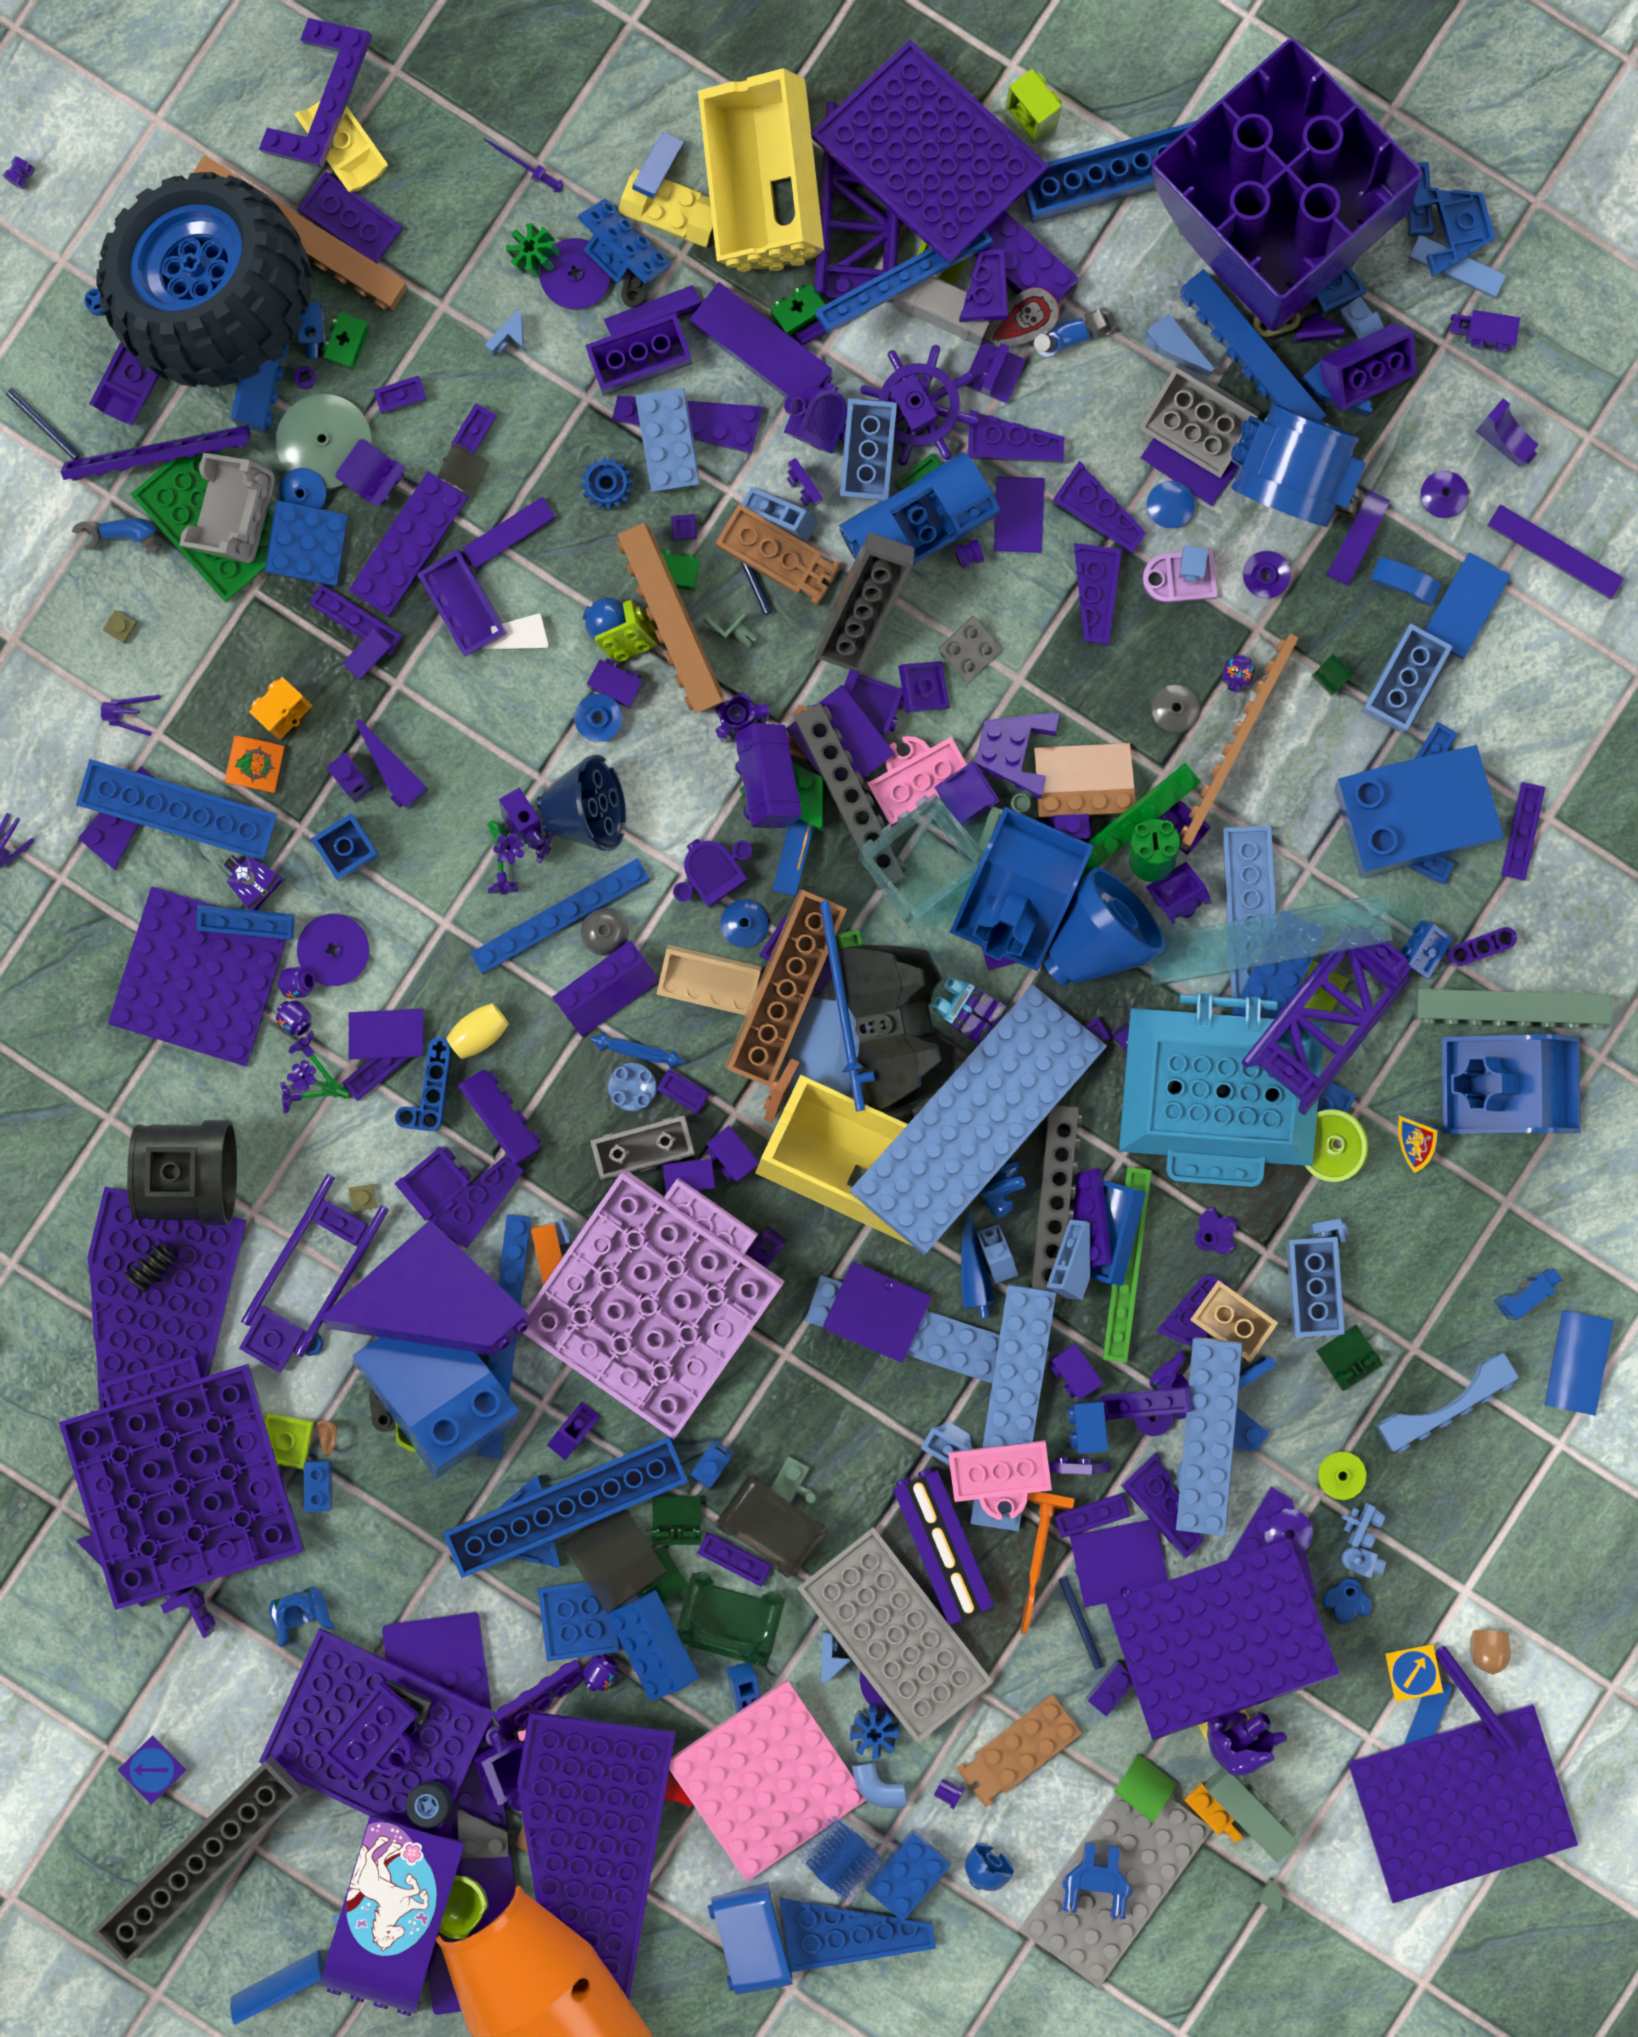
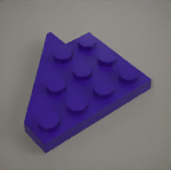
[1226,1486,1316,1598]

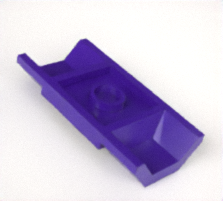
[89,342,160,426]

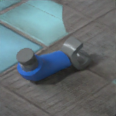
[1034,307,1116,357]
[71,518,162,555]

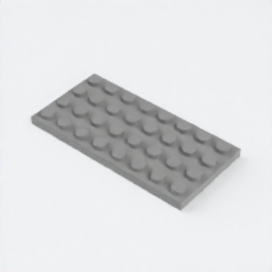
[797,1527,993,1744]
[1019,1794,1212,1988]

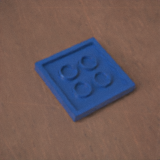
[264,501,348,587]
[538,1578,620,1662]

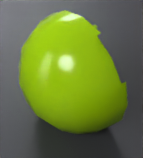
[439,1875,489,1939]

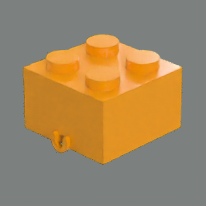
[249,677,313,740]

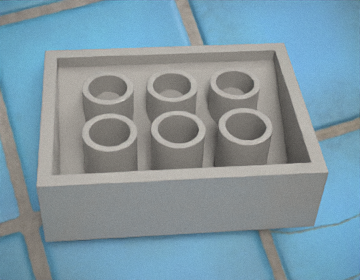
[1139,363,1261,478]

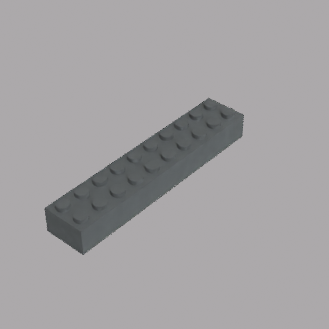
[92,1756,305,1967]

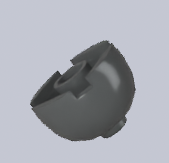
[580,908,629,956]

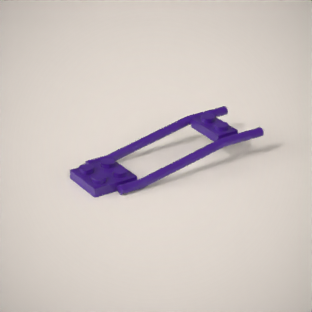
[238,1173,389,1373]

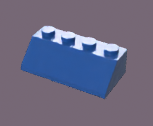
[231,342,288,433]

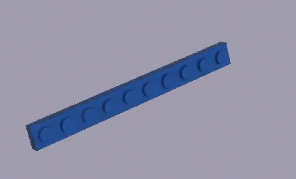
[477,1215,531,1459]

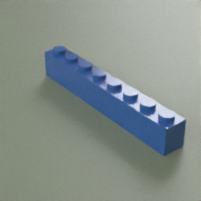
[1179,269,1326,421]

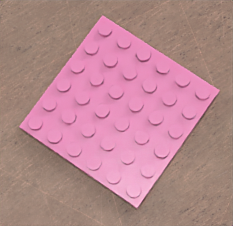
[669,1679,866,1882]

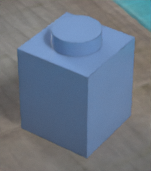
[1178,545,1208,584]

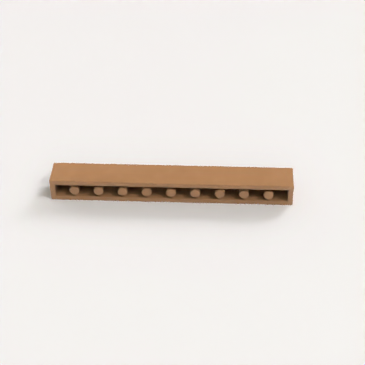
[193,155,408,312]

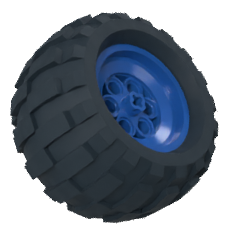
[96,172,312,388]

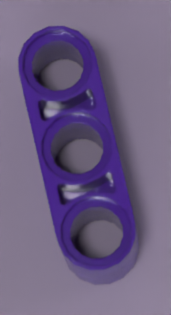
[1447,927,1517,967]

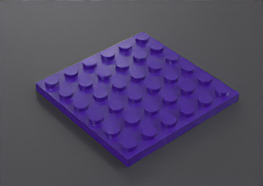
[108,886,287,1067]

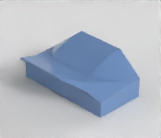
[921,1421,973,1465]

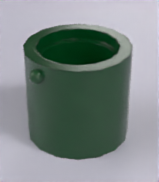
[1311,654,1354,696]

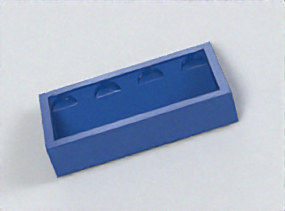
[1090,1180,1146,1286]
[1544,1310,1614,1416]
[230,1950,326,2025]

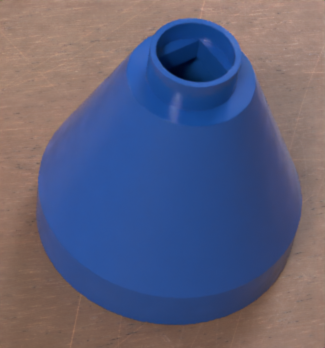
[1044,868,1166,986]

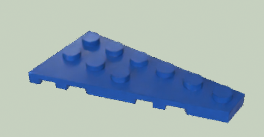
[779,1897,936,1972]

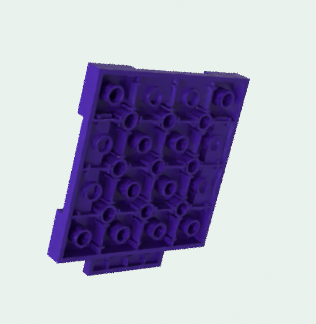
[59,1355,305,1610]

